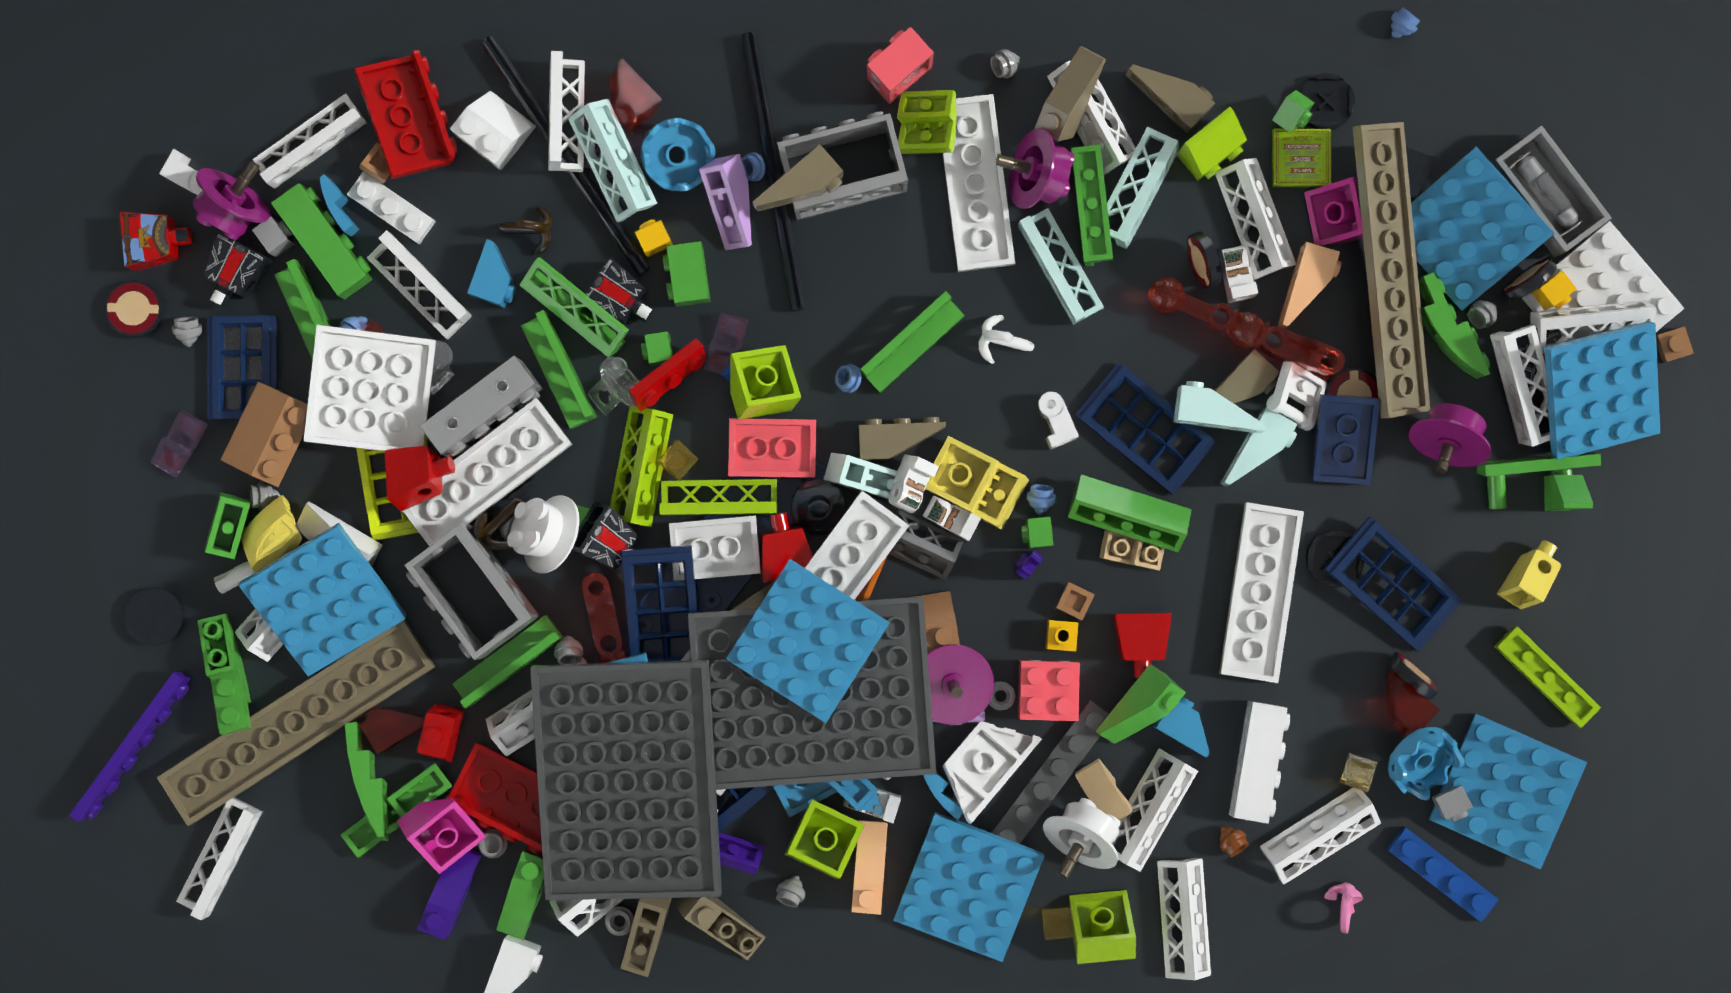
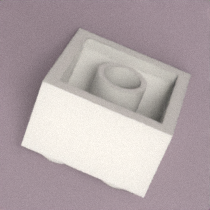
[450,91,536,170]

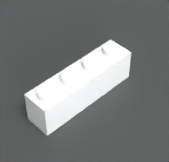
[1229,701,1290,824]

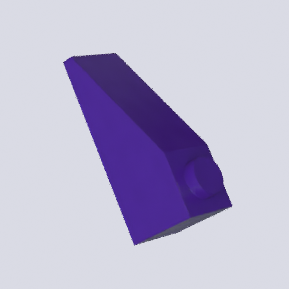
[417,849,482,940]

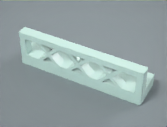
[568,99,657,222]
[1107,127,1180,249]
[1018,208,1104,325]

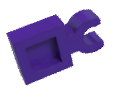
[1014,550,1044,580]

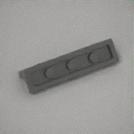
[859,492,964,580]

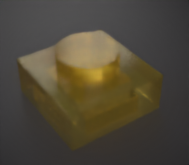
[657,440,698,481]
[1339,753,1377,792]
[1041,906,1074,940]

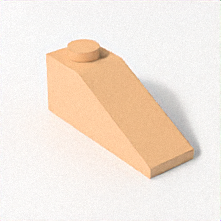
[1277,242,1341,330]
[852,820,888,915]

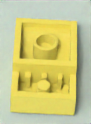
[925,436,1029,530]

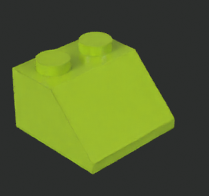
[1177,107,1247,181]
[730,345,801,420]
[785,800,865,879]
[1069,890,1136,964]

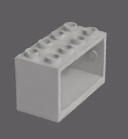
[777,112,908,220]
[405,523,540,660]

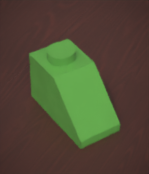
[1544,469,1593,511]

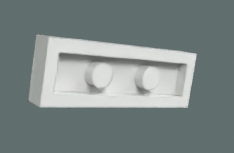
[347,171,436,245]

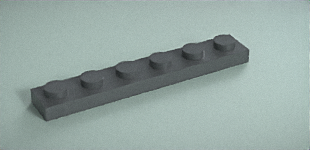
[990,700,1109,844]

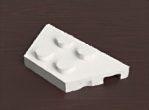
[943,721,1042,824]

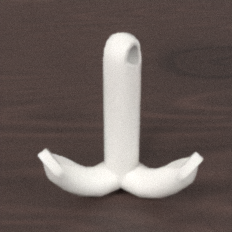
[978,315,1034,364]

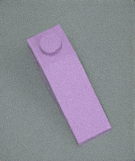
[699,154,752,250]

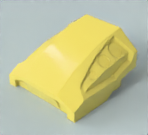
[241,495,302,573]

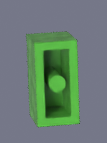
[663,241,711,307]
[205,492,250,560]

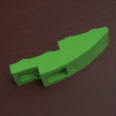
[1418,272,1490,379]
[197,613,252,736]

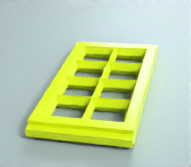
[356,434,428,541]

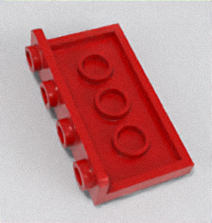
[354,49,458,179]
[446,742,542,856]

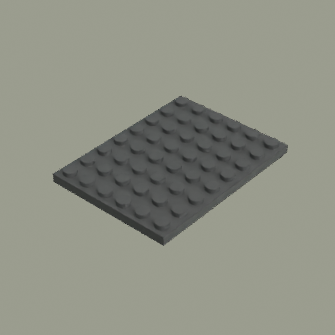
[688,596,936,790]
[530,660,722,900]

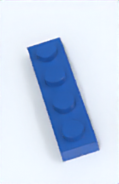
[1386,826,1499,923]

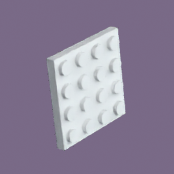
[1522,221,1685,342]
[304,325,436,451]

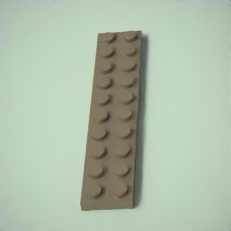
[1353,122,1430,418]
[157,620,435,826]

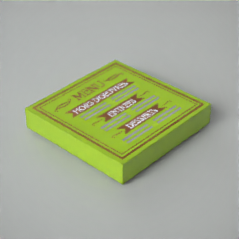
[1272,129,1331,188]

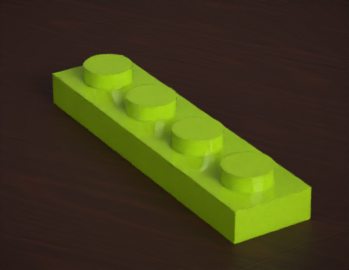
[1494,626,1601,728]

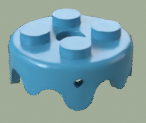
[640,118,715,191]
[1388,727,1464,800]

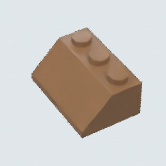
[220,381,308,487]
[914,591,960,654]

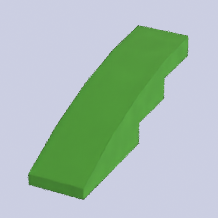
[345,722,389,841]
[341,763,452,858]

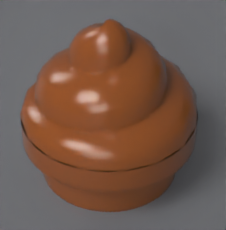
[1219,826,1249,857]

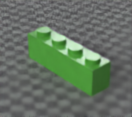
[271,183,372,300]
[1068,475,1192,552]

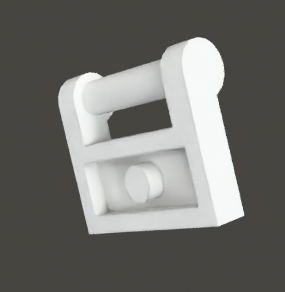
[1266,361,1328,431]

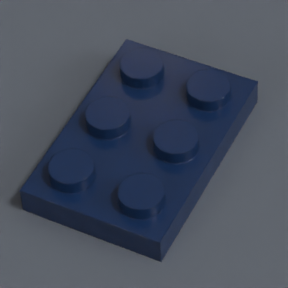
[1311,394,1380,485]

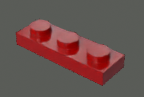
[629,338,707,412]

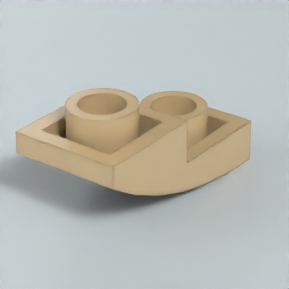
[1099,530,1165,571]
[1075,759,1133,820]

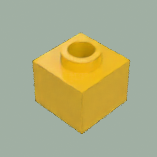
[635,219,673,258]
[1531,271,1577,310]
[1045,620,1078,652]

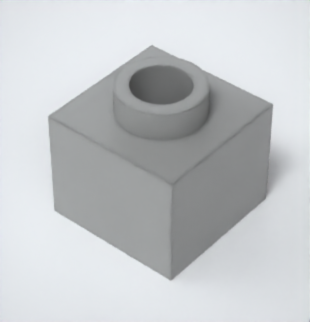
[252,217,295,258]
[1432,785,1473,822]

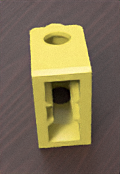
[1497,540,1561,609]

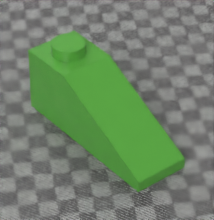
[1096,664,1186,744]
[496,848,544,940]

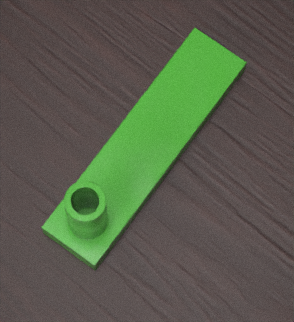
[1477,452,1601,509]

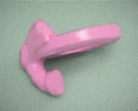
[1324,882,1363,934]

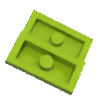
[897,90,957,154]

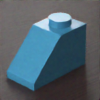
[467,239,516,308]
[1153,697,1210,758]

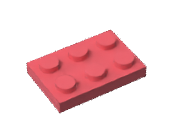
[728,418,816,478]

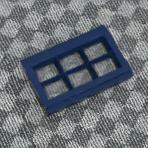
[207,315,278,420]

